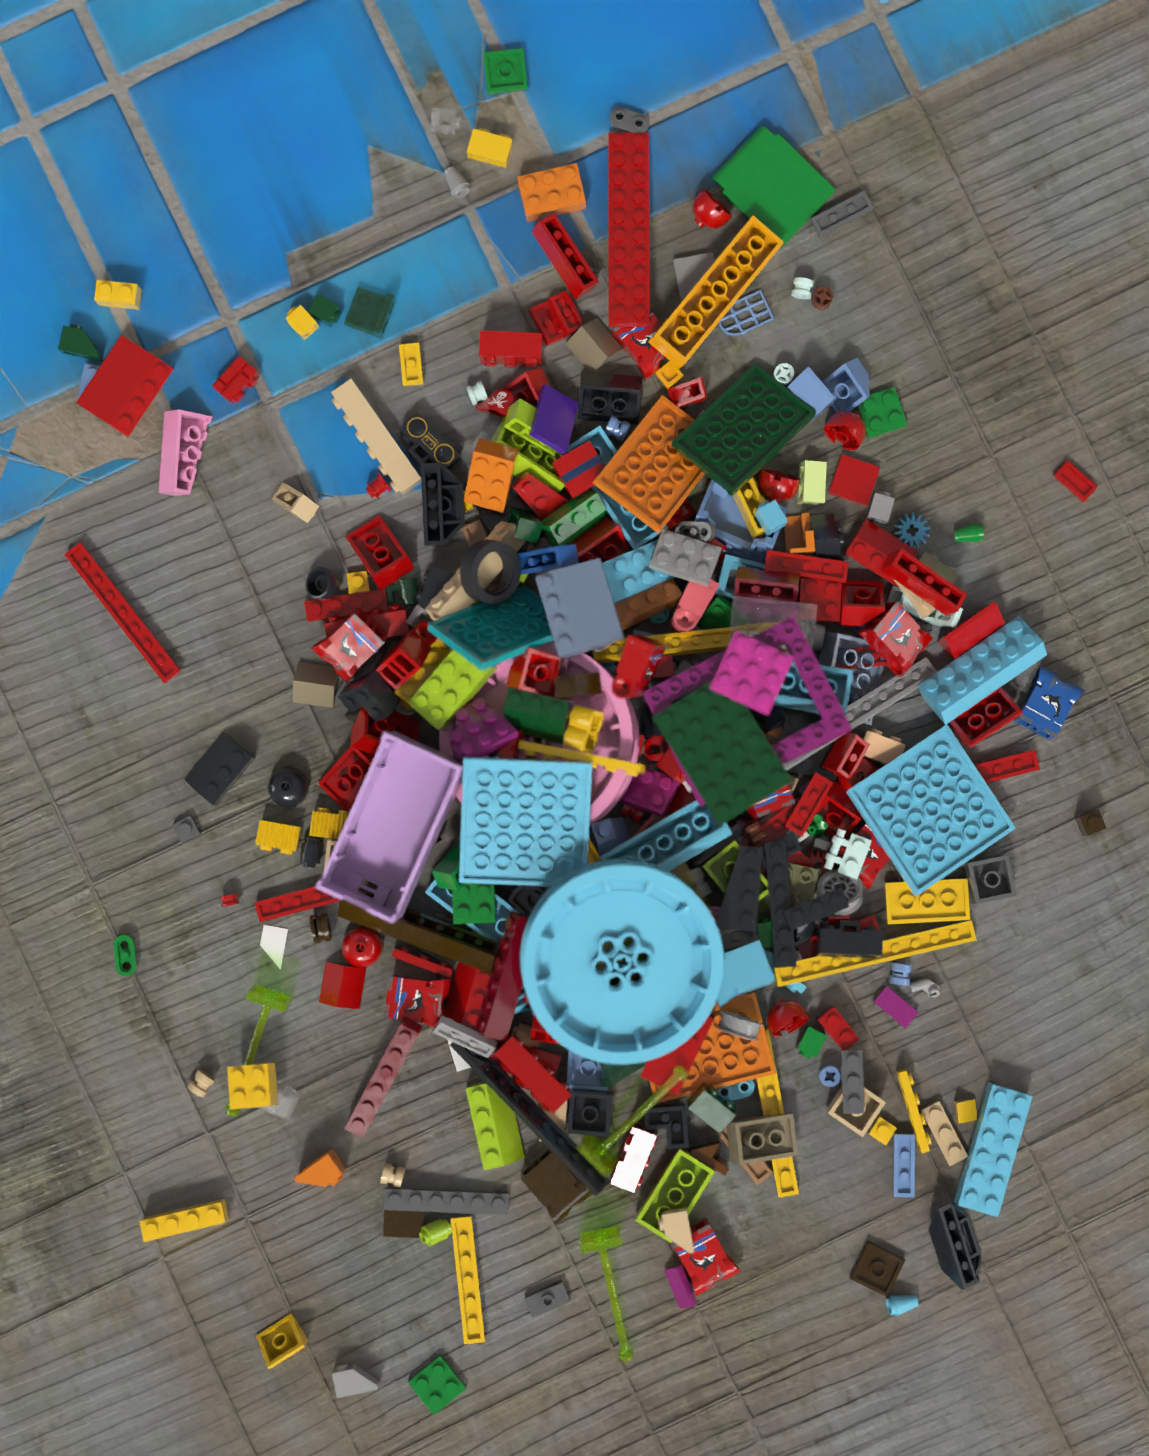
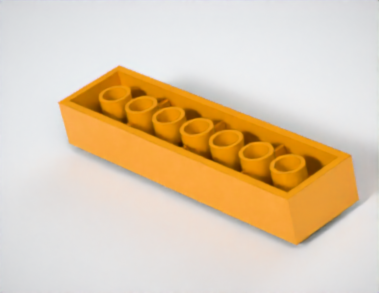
[648,215,784,369]

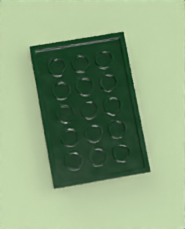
[672,363,816,496]
[652,680,793,826]

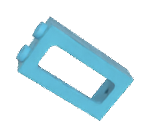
[714,554,794,605]

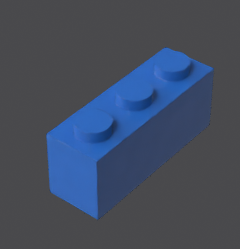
[518,544,579,574]

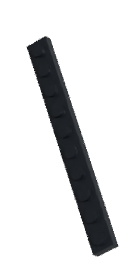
[450,1042,611,1197]

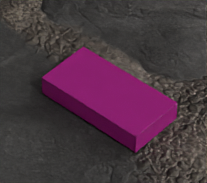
[873,986,919,1028]
[664,1265,697,1309]

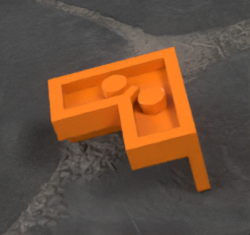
[784,513,815,556]

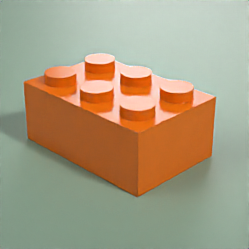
[517,163,586,222]
[464,438,519,513]

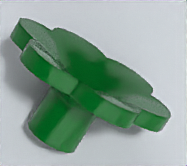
[807,813,828,836]

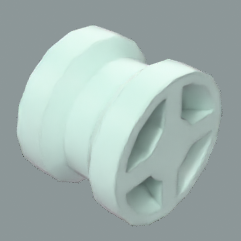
[791,277,814,299]
[773,363,794,386]
[466,381,488,406]

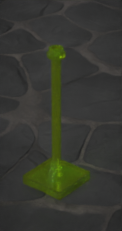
[225,984,294,1117]
[576,1066,689,1178]
[579,1225,634,1362]

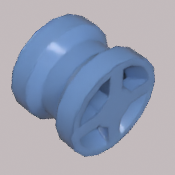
[818,1065,840,1087]

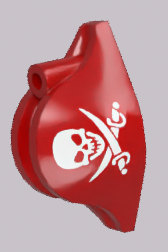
[475,389,518,418]

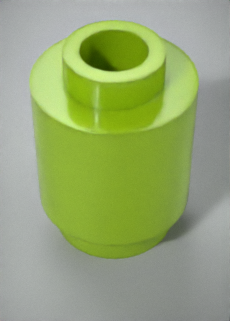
[419,1219,452,1246]

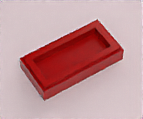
[1053,460,1098,503]

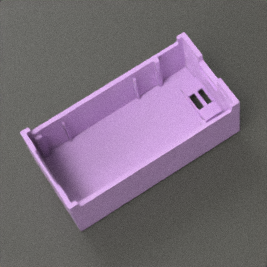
[316,731,463,923]

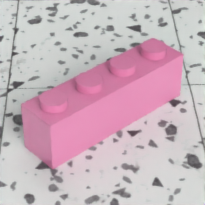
[159,409,212,496]

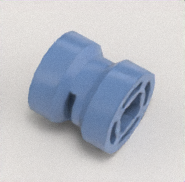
[604,415,630,442]
[889,962,912,986]

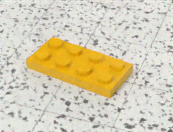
[884,878,970,924]

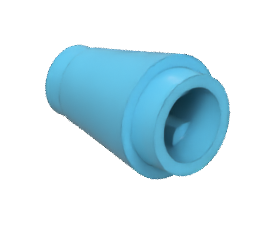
[886,1294,918,1317]

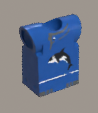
[1013,665,1085,740]

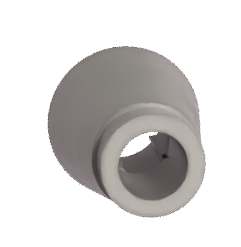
[444,166,470,198]

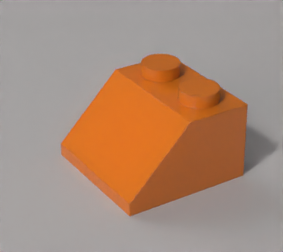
[294,1148,347,1187]

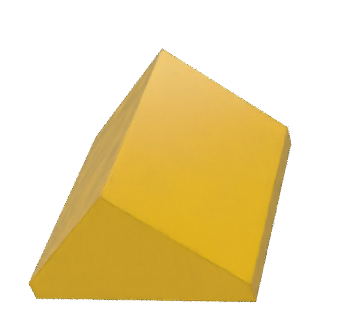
[256,1314,308,1369]

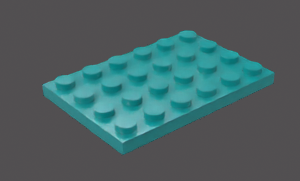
[428,585,554,671]

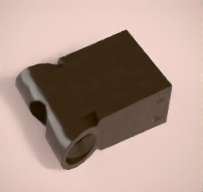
[520,1149,592,1225]

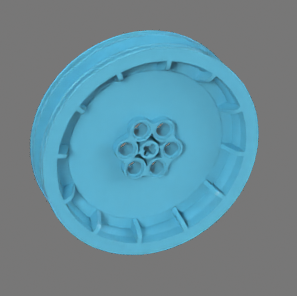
[520,859,724,1064]

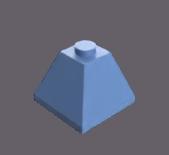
[822,358,870,413]
[589,817,631,857]

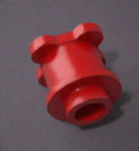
[365,472,391,499]

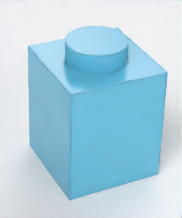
[755,500,788,536]

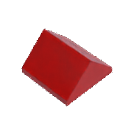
[319,961,367,1009]

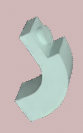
[887,586,963,628]

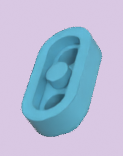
[716,1080,754,1101]

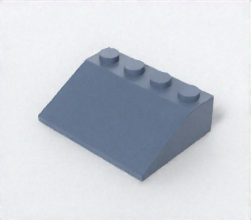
[535,558,624,659]
[808,632,885,725]

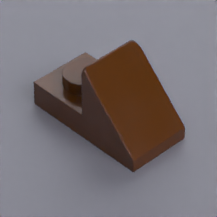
[689,1141,729,1176]

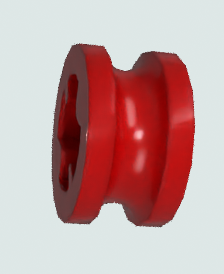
[219,893,240,907]

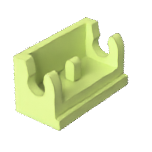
[797,460,827,505]

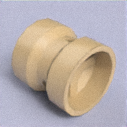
[187,1069,215,1098]
[380,1163,406,1188]

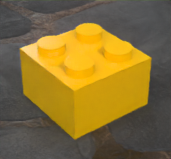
[227,1063,278,1109]

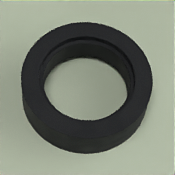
[460,539,521,604]

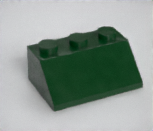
[503,687,574,744]

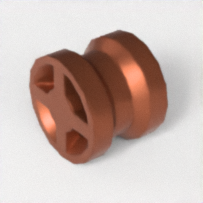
[811,286,833,310]
[742,821,768,847]

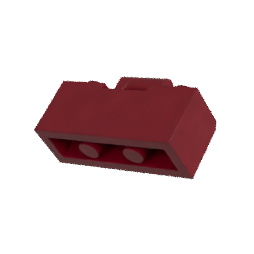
[734,567,800,603]

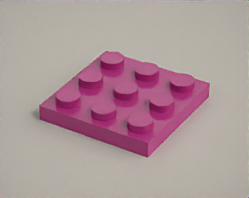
[709,631,794,716]

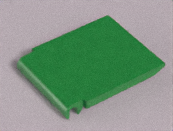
[711,125,836,249]

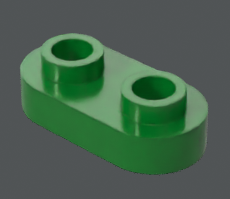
[113,935,138,976]

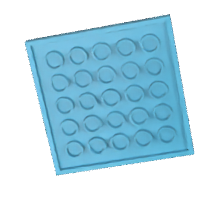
[846,724,1016,896]
[459,757,592,886]

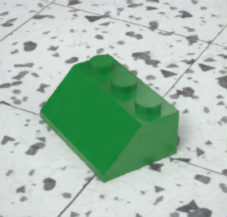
[542,490,606,547]

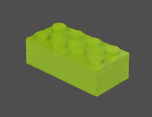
[408,650,498,731]
[635,1148,715,1243]

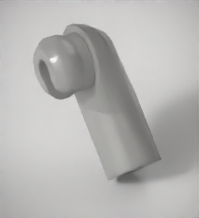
[910,978,940,997]

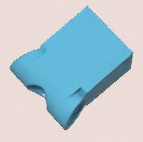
[717,940,775,1007]

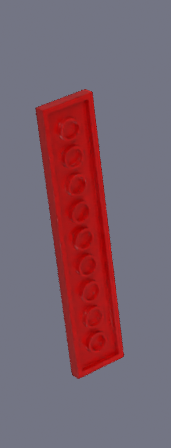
[608,133,650,327]

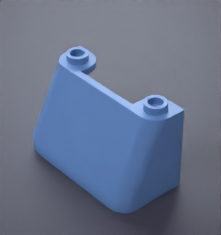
[695,480,788,564]

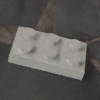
[649,529,722,587]

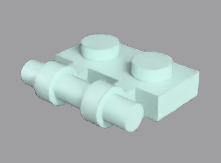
[824,828,872,879]

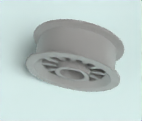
[817,869,863,915]
[715,1010,764,1041]

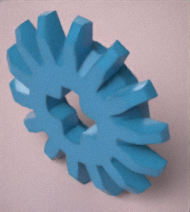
[894,512,931,549]

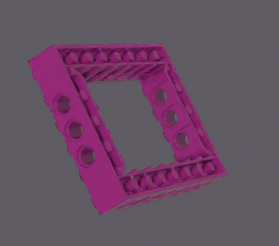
[643,616,852,807]

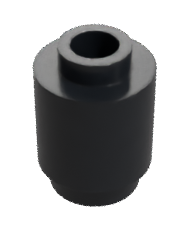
[300,838,322,868]

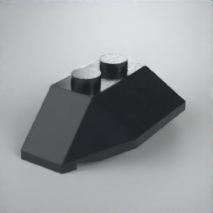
[421,463,465,546]
[689,815,760,869]
[929,1202,981,1290]

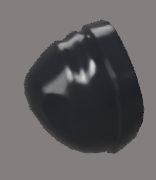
[305,567,340,600]

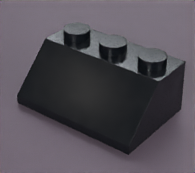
[577,371,642,424]
[185,732,255,806]

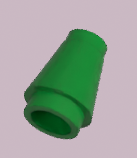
[954,522,984,542]

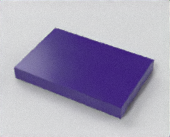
[529,384,579,454]

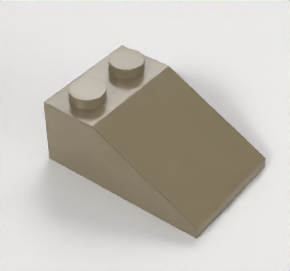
[727,1113,798,1165]

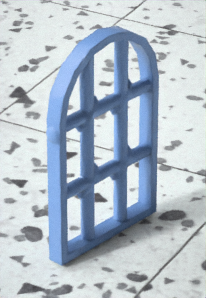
[718,290,774,336]

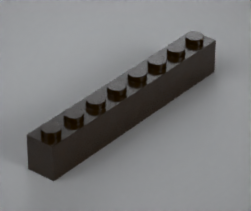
[337,890,500,974]

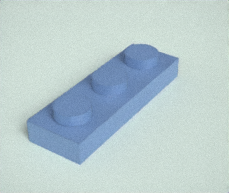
[893,1133,915,1197]

